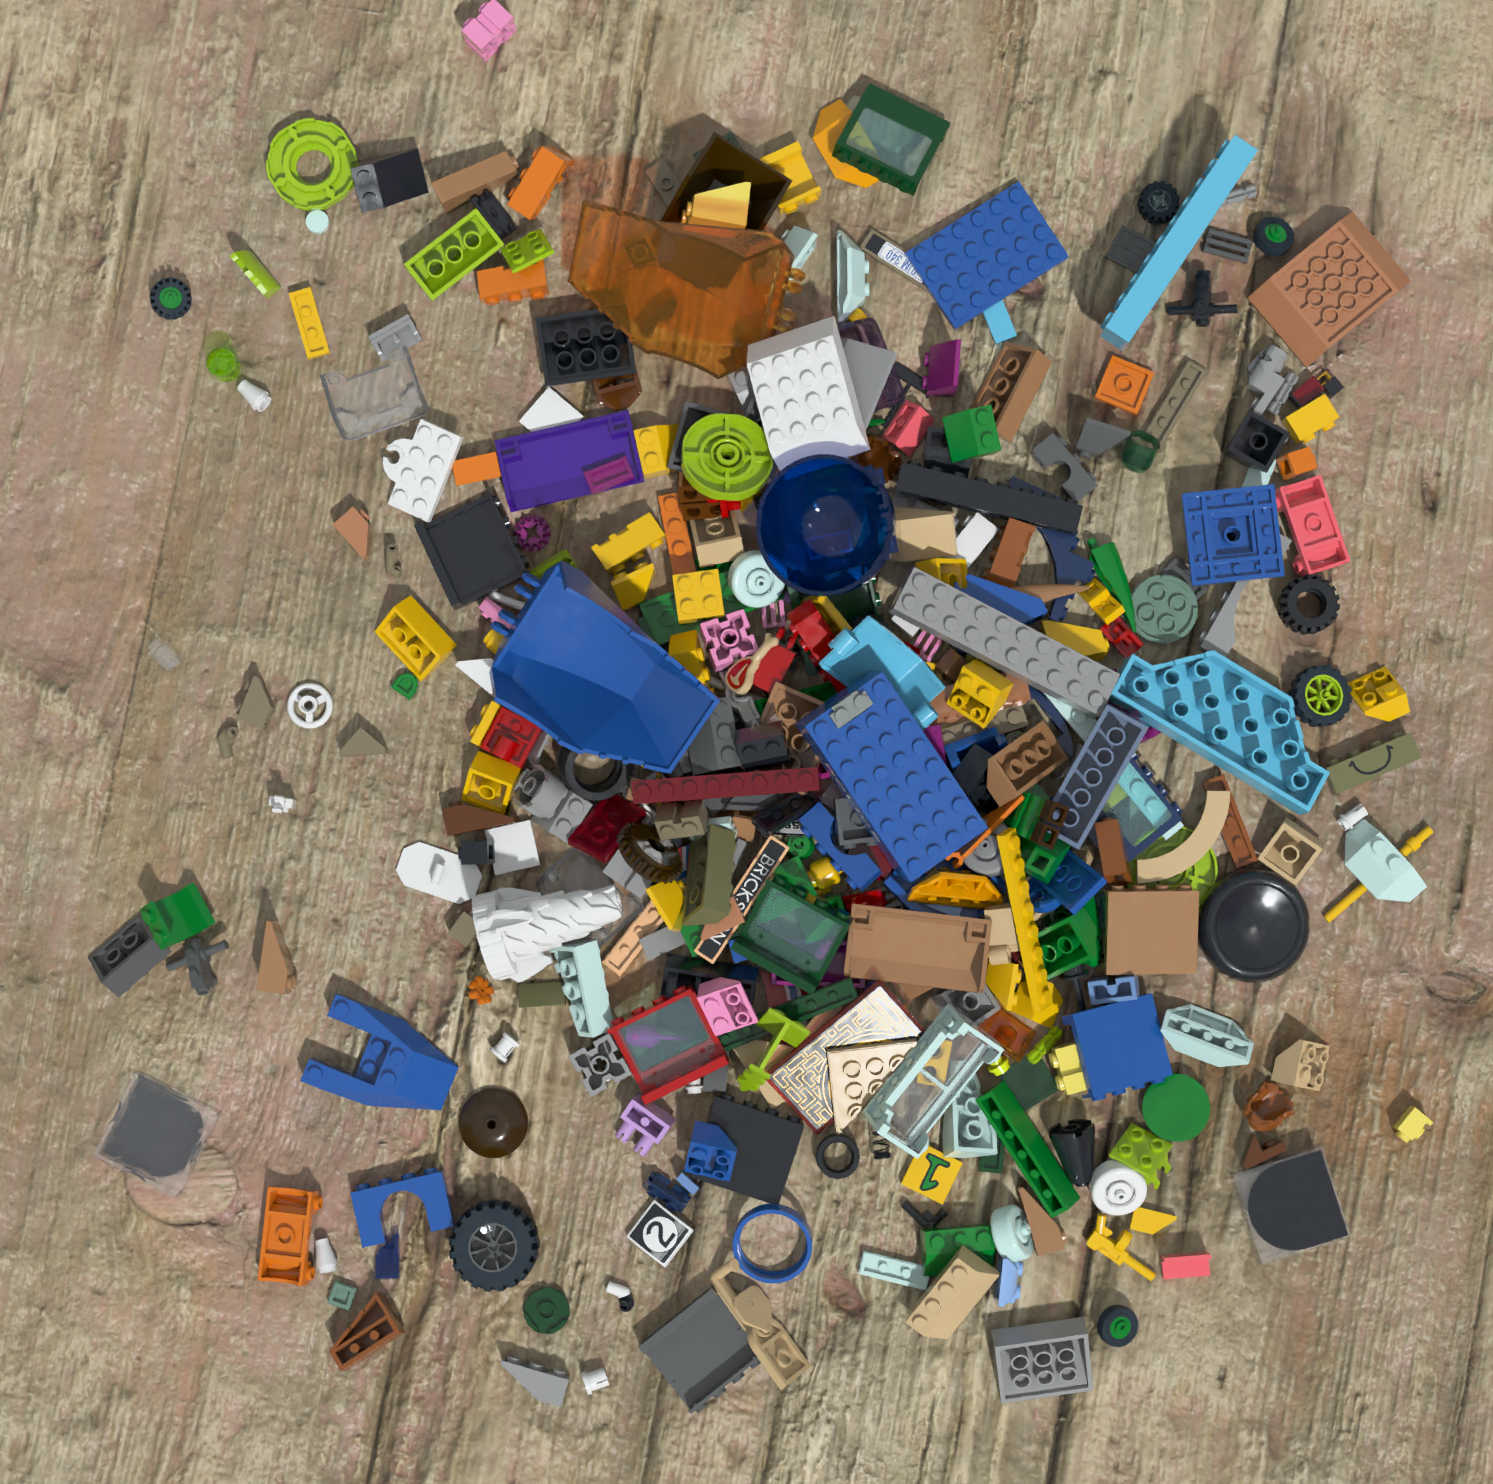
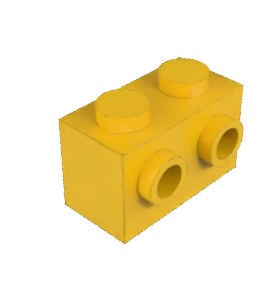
[1282,394,1339,444]

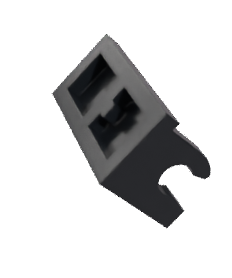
[471,189,518,241]

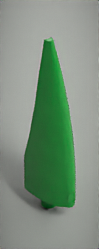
[1086,538,1136,633]

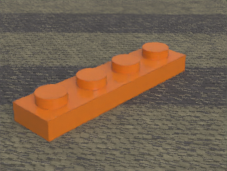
[658,492,696,575]

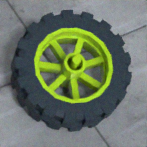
[1288,665,1352,727]

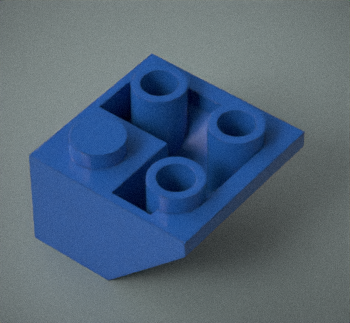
[684,1120,737,1182]

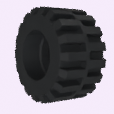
[1277,575,1340,635]

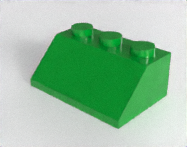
[1038,907,1096,980]
[920,1223,995,1276]

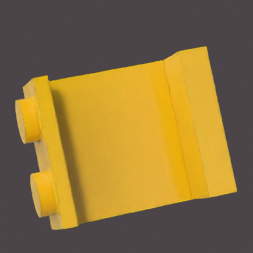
[759,141,821,214]

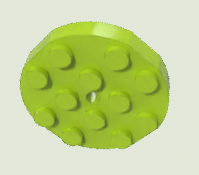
[681,413,773,501]
[1126,827,1218,907]

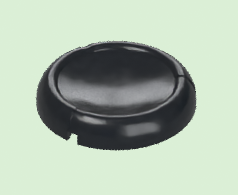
[1198,867,1310,983]

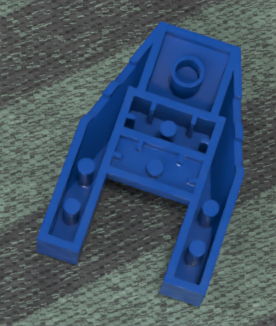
[300,993,459,1110]

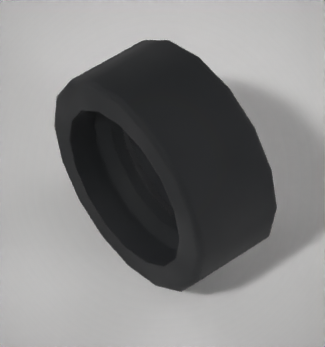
[816,1134,860,1179]

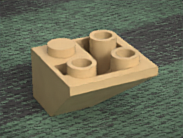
[1271,1039,1330,1091]

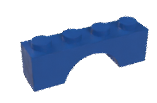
[799,802,882,892]

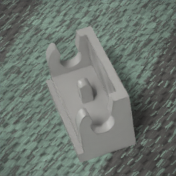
[368,314,422,362]

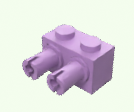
[615,1092,677,1156]

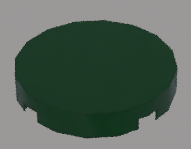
[524,1287,570,1334]

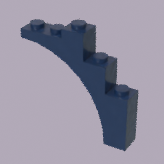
[1009,476,1096,622]

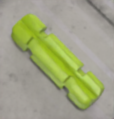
[1026,1026,1063,1064]

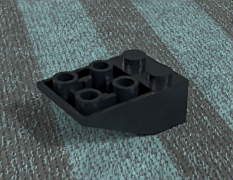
[923,427,971,478]
[952,744,999,814]

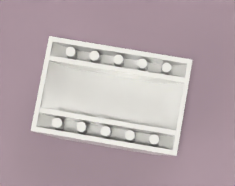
[747,316,870,478]

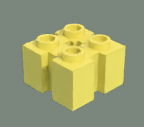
[1048,1041,1087,1095]

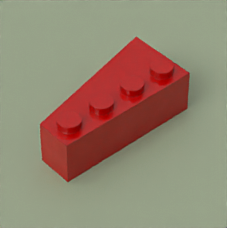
[786,599,846,693]

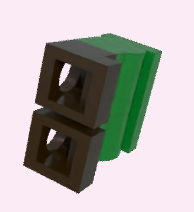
[1005,791,1070,850]

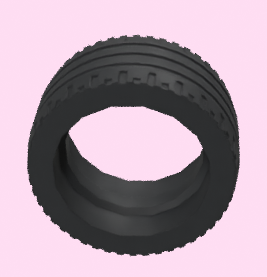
[558,746,631,801]

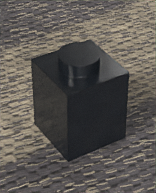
[458,840,495,865]

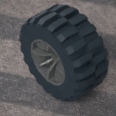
[449,1199,540,1292]

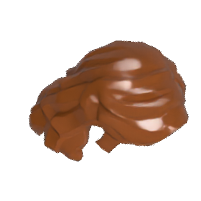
[1242,1081,1295,1132]

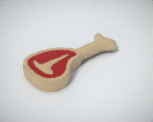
[725,633,779,695]

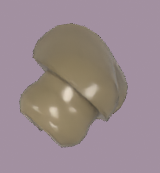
[386,543,402,578]
[217,726,239,759]

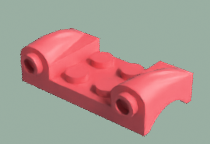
[1275,474,1350,577]

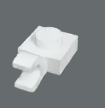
[269,795,296,813]

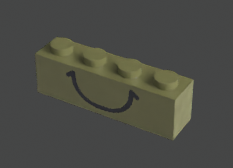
[1324,731,1422,795]

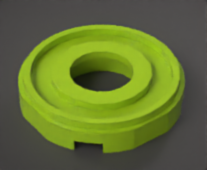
[266,118,358,211]

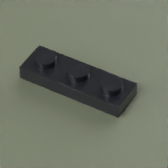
[752,791,821,838]

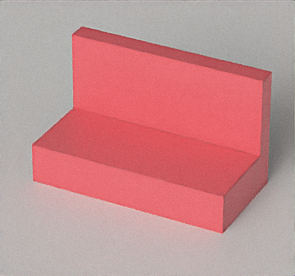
[881,400,935,458]
[1160,1251,1211,1279]

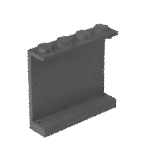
[638,1286,761,1414]

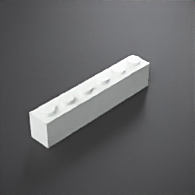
[890,513,999,639]

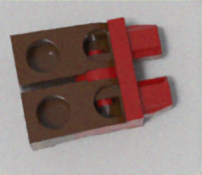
[677,472,741,521]

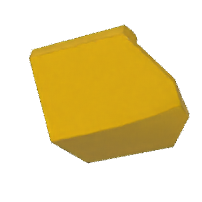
[1011,981,1063,1029]

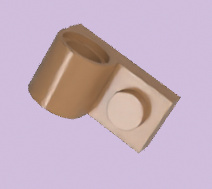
[935,648,968,684]

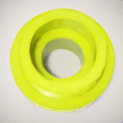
[987,1056,1010,1076]

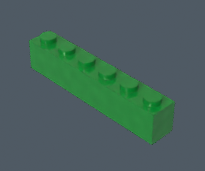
[975,1080,1080,1218]

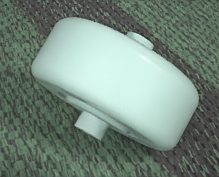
[728,550,785,608]
[991,1204,1033,1263]

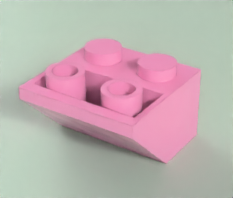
[697,977,758,1036]

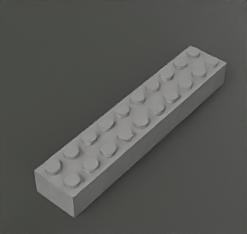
[888,567,1120,718]

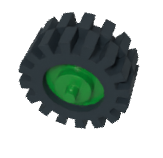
[150,277,192,320]

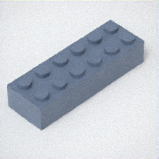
[1042,703,1150,850]

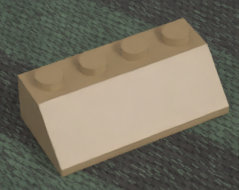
[905,1245,1000,1339]

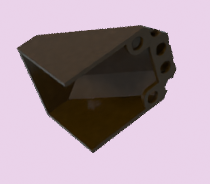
[650,132,793,290]

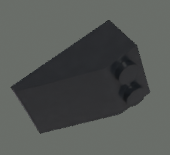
[350,147,429,213]

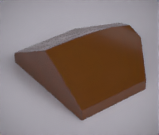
[592,369,642,411]

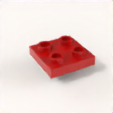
[480,707,542,769]

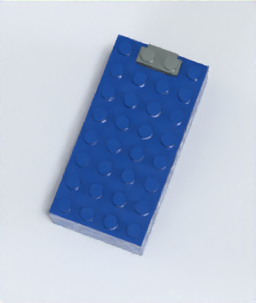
[794,670,988,882]

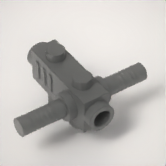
[166,938,229,995]

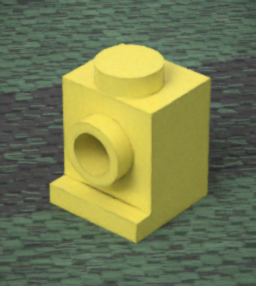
[1393,1106,1433,1143]

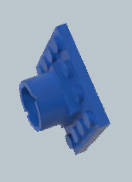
[1181,484,1285,586]

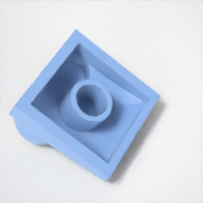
[994,1254,1023,1307]

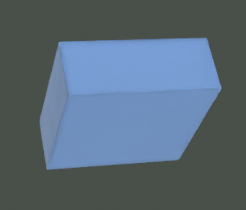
[676,1171,700,1195]

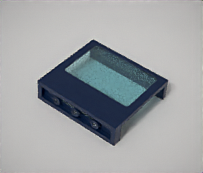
[1088,752,1183,862]

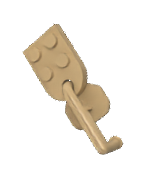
[709,1258,811,1390]

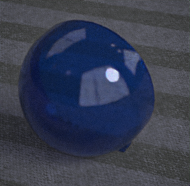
[756,454,899,596]

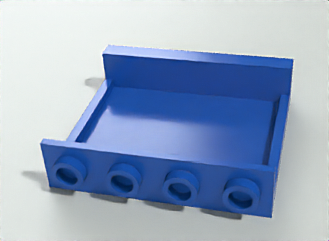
[1062,993,1173,1101]

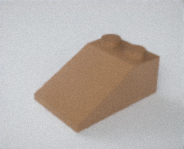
[257,921,298,994]

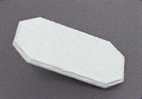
[396,842,482,904]

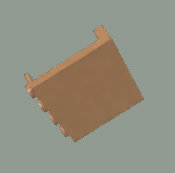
[1100,884,1199,975]

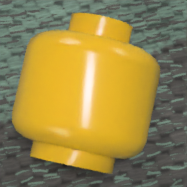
[807,856,843,890]

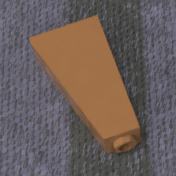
[431,151,520,214]

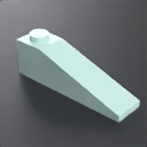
[942,1060,997,1158]

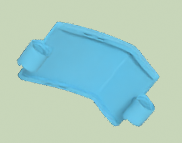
[819,616,945,730]

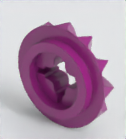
[514,515,551,552]

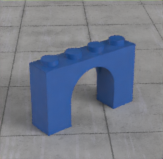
[350,1167,456,1248]

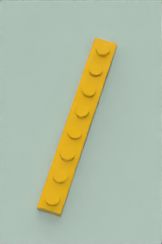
[997,828,1052,1013]

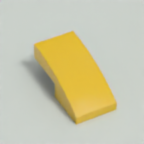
[1078,578,1125,625]

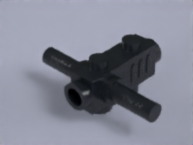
[1168,270,1238,327]

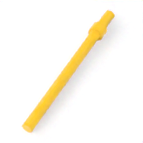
[1323,826,1434,923]

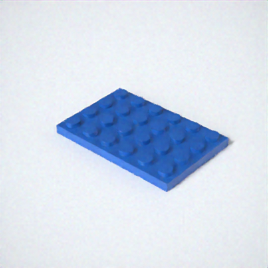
[905,181,1069,331]

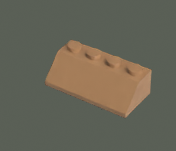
[970,341,1052,442]
[987,720,1069,807]

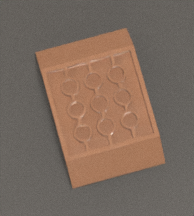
[1247,212,1411,368]

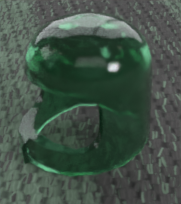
[1120,429,1160,473]

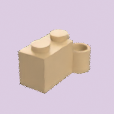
[984,903,1020,965]

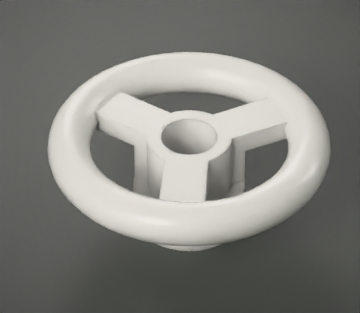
[287,683,333,729]

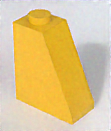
[1039,620,1109,662]

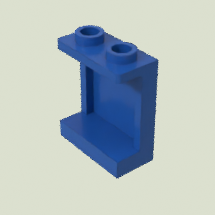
[944,726,1008,773]

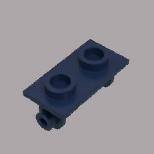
[642,1172,691,1213]

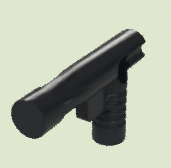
[900,1200,948,1229]

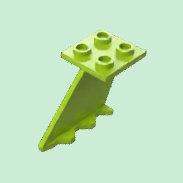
[737,1008,810,1092]

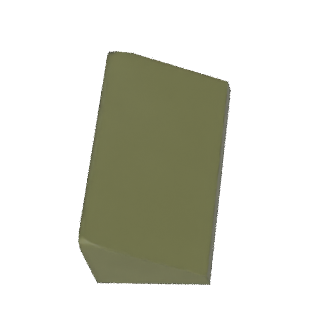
[519,981,566,1008]

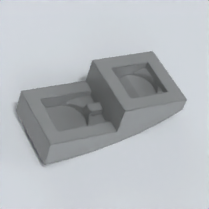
[639,927,686,960]

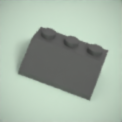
[667,401,730,472]
[688,697,742,776]
[88,912,172,997]

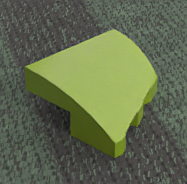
[230,250,281,299]

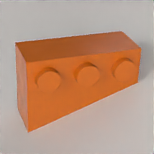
[507,146,575,220]
[476,259,550,305]

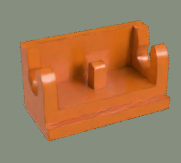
[452,452,502,486]

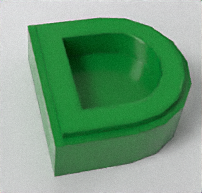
[391,673,419,700]

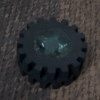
[1137,181,1180,225]

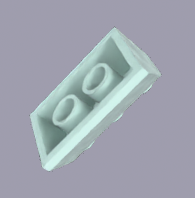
[755,225,818,302]

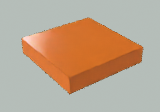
[1094,355,1155,416]

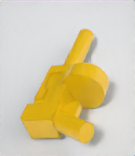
[1086,1213,1156,1281]

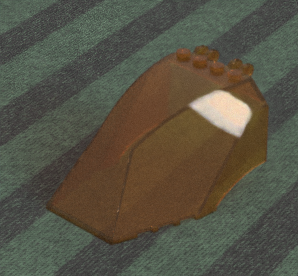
[568,200,806,379]

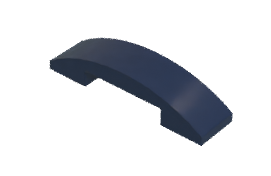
[1026,686,1074,758]

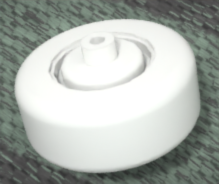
[1089,1159,1147,1216]

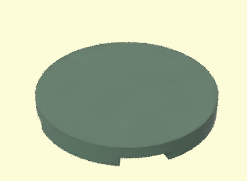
[1132,575,1198,644]

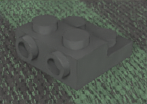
[833,797,877,849]

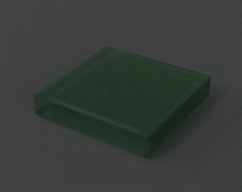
[998,1055,1060,1112]

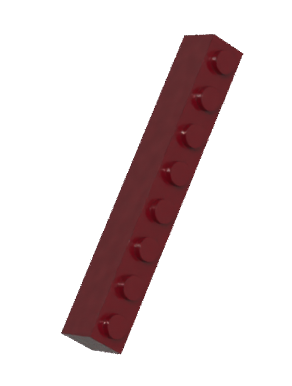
[632,767,822,804]

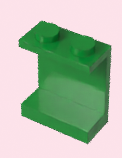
[140,882,216,950]

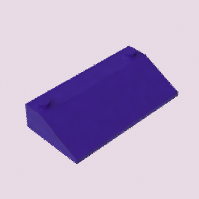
[494,410,645,512]

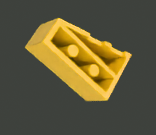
[591,512,666,576]
[668,629,716,695]

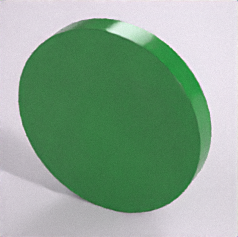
[1142,1074,1211,1142]

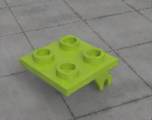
[500,228,555,274]
[1109,1123,1173,1189]

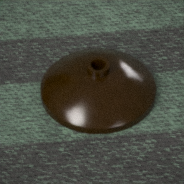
[459,1088,528,1158]

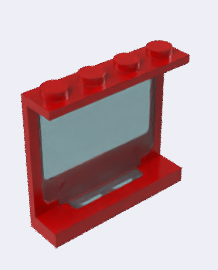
[607,985,730,1105]

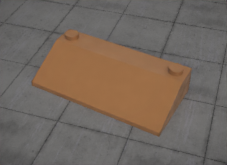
[844,904,992,993]

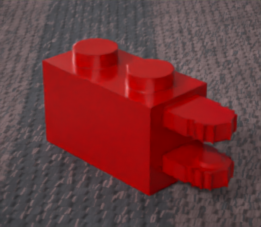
[752,627,798,694]

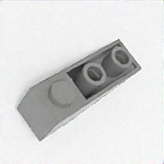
[500,1355,570,1407]

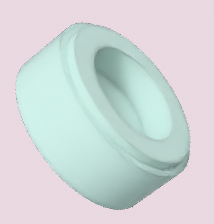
[306,210,330,234]

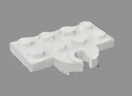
[383,419,464,522]

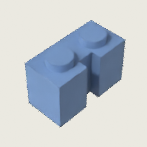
[1088,975,1140,1005]

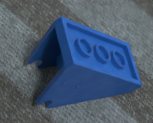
[954,574,1048,656]

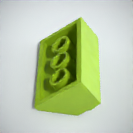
[404,208,504,301]

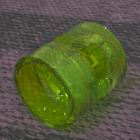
[206,347,241,383]

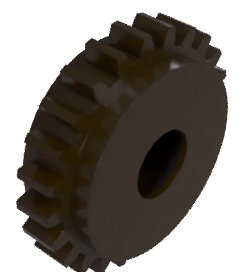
[617,822,683,884]

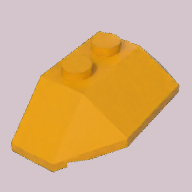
[812,99,879,189]
[907,868,1003,910]

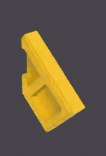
[1129,1207,1177,1235]

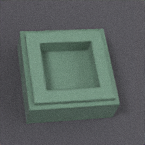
[327,1280,358,1311]

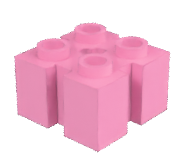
[461,0,517,63]
[699,609,759,673]

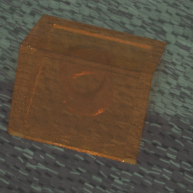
[982,1007,1036,1063]

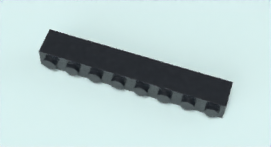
[895,461,1083,536]

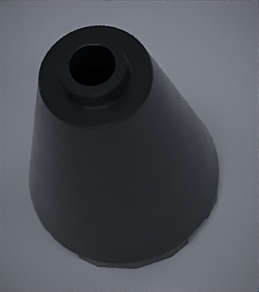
[1048,1119,1095,1187]

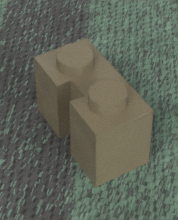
[654,799,709,840]

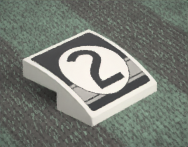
[626,1200,694,1267]

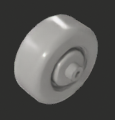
[963,819,1008,877]

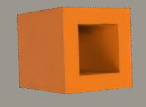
[1276,446,1318,481]

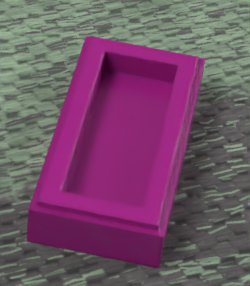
[583,456,634,495]

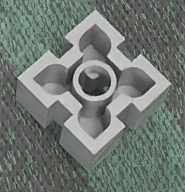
[603,849,654,899]
[568,1034,632,1097]

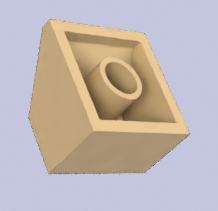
[1257,817,1325,886]

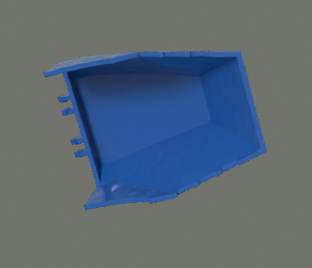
[489,561,720,774]

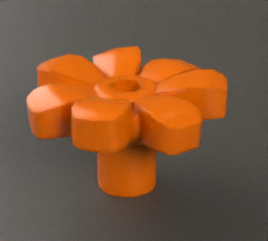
[468,976,494,1005]

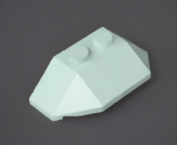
[836,230,869,326]
[1344,819,1427,902]
[1160,1004,1254,1067]

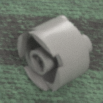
[513,764,568,819]

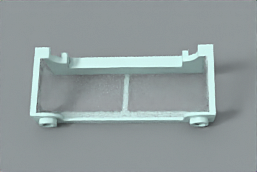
[862,1003,1004,1159]

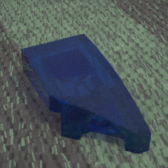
[375,1234,400,1280]

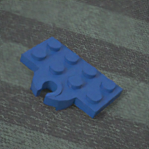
[1025,849,1107,915]

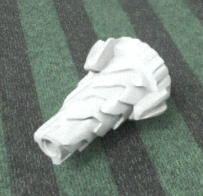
[472,884,624,982]

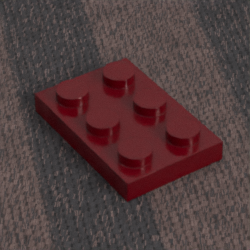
[567,795,647,864]

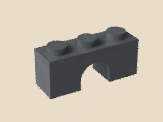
[1030,433,1097,502]

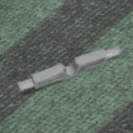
[719,668,761,728]

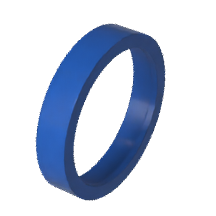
[733,1203,813,1283]

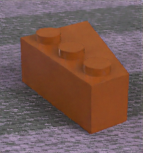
[982,517,1036,588]
[329,1292,406,1371]

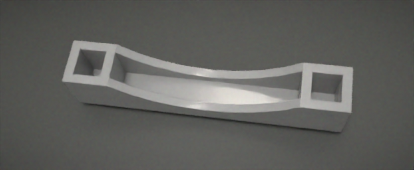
[1197,534,1292,657]

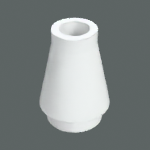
[237,380,272,412]
[314,1238,338,1274]

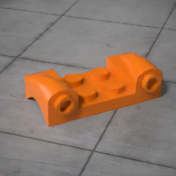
[257,1186,323,1286]

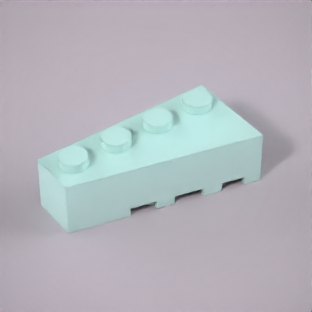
[549,939,613,1038]

